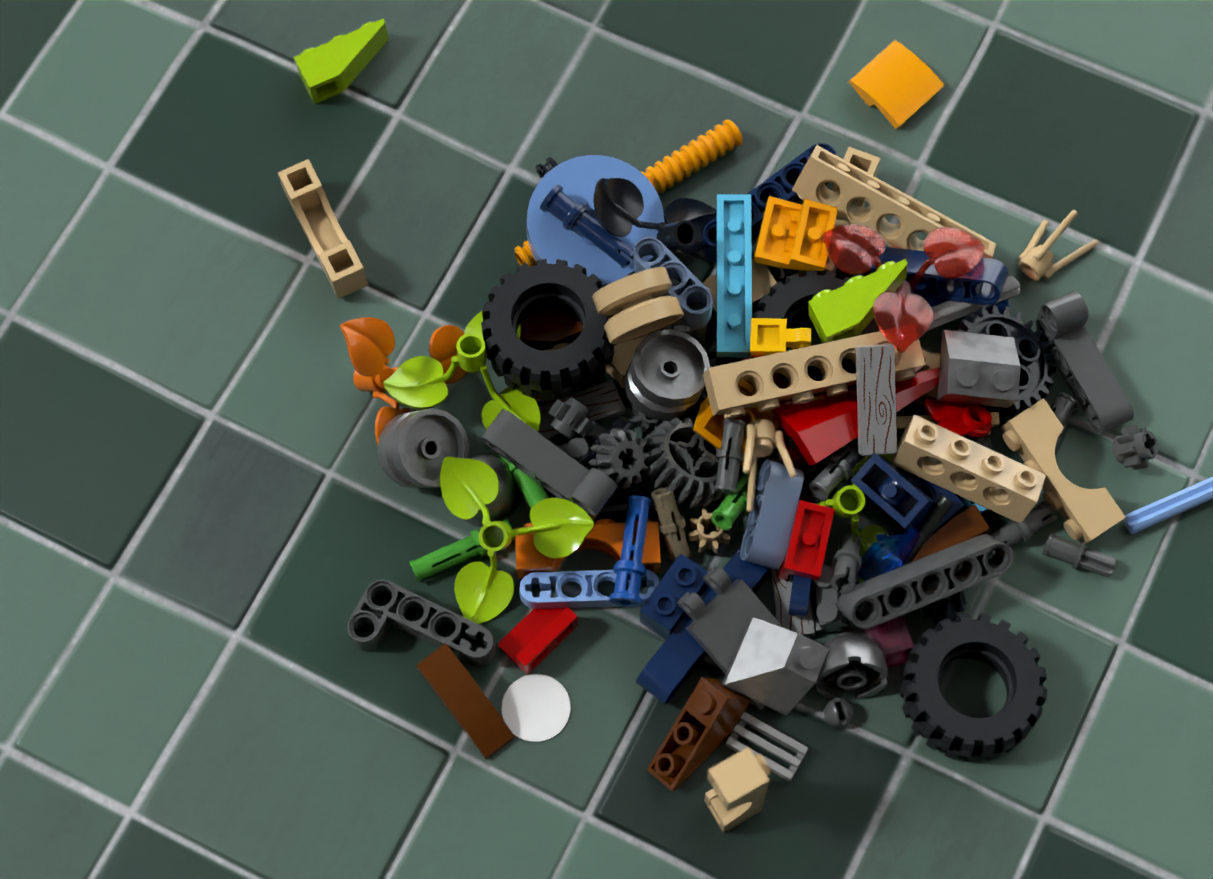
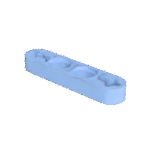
[519,569,660,609]

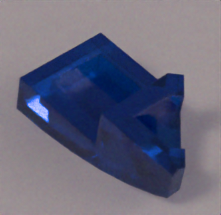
[856,529,920,581]

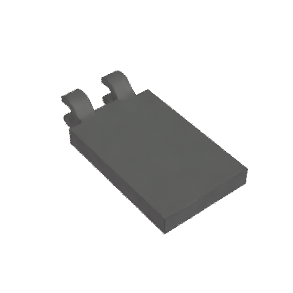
[677,567,783,710]

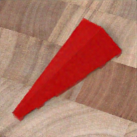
[771,367,940,466]

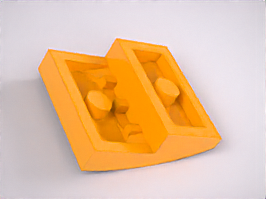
[848,40,944,129]
[753,196,838,271]

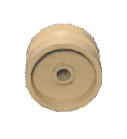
[592,267,684,344]

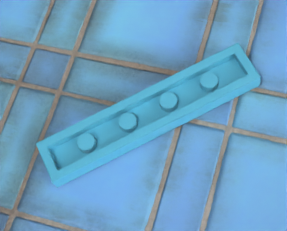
[716,194,752,358]

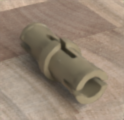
[651,487,691,561]

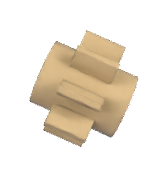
[688,508,731,554]

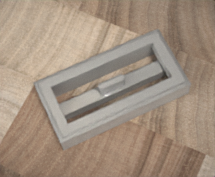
[725,712,808,782]

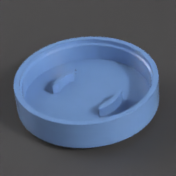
[526,155,664,288]

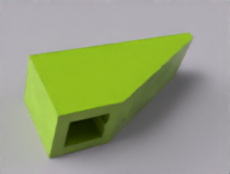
[294,18,389,104]
[808,259,908,343]

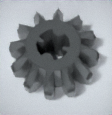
[588,428,651,489]

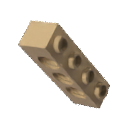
[891,414,1046,523]

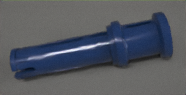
[540,185,633,269]

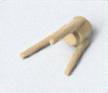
[1018,210,1098,281]
[743,419,797,512]

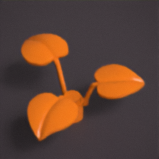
[340,317,467,445]

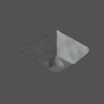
[722,617,829,715]

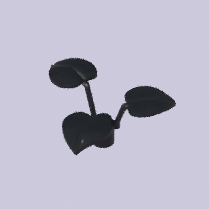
[593,178,717,277]

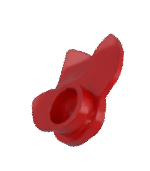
[924,399,992,437]

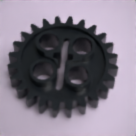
[955,305,1056,415]

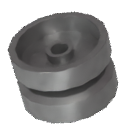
[624,329,710,421]
[377,408,469,489]

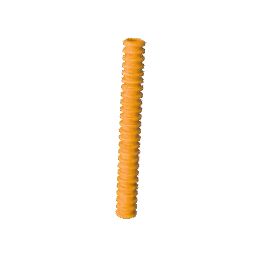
[514,119,742,267]

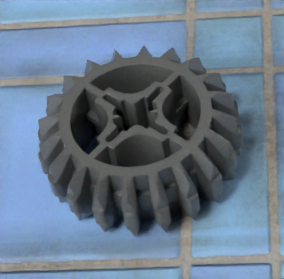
[643,416,723,508]

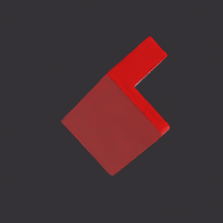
[778,500,835,581]
[498,606,579,675]

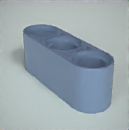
[633,237,713,328]
[740,460,804,570]

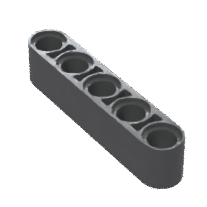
[838,534,1014,629]

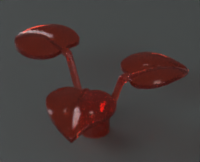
[822,224,984,353]

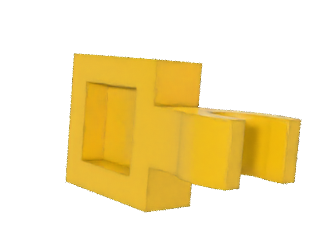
[750,318,811,357]

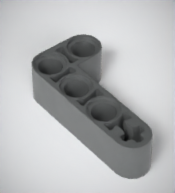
[1036,291,1134,434]
[481,409,618,520]
[347,579,496,667]

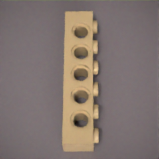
[792,145,996,259]
[703,324,925,419]

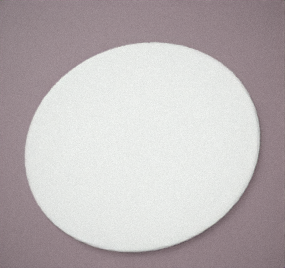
[502,674,571,742]

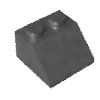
[937,330,1021,408]

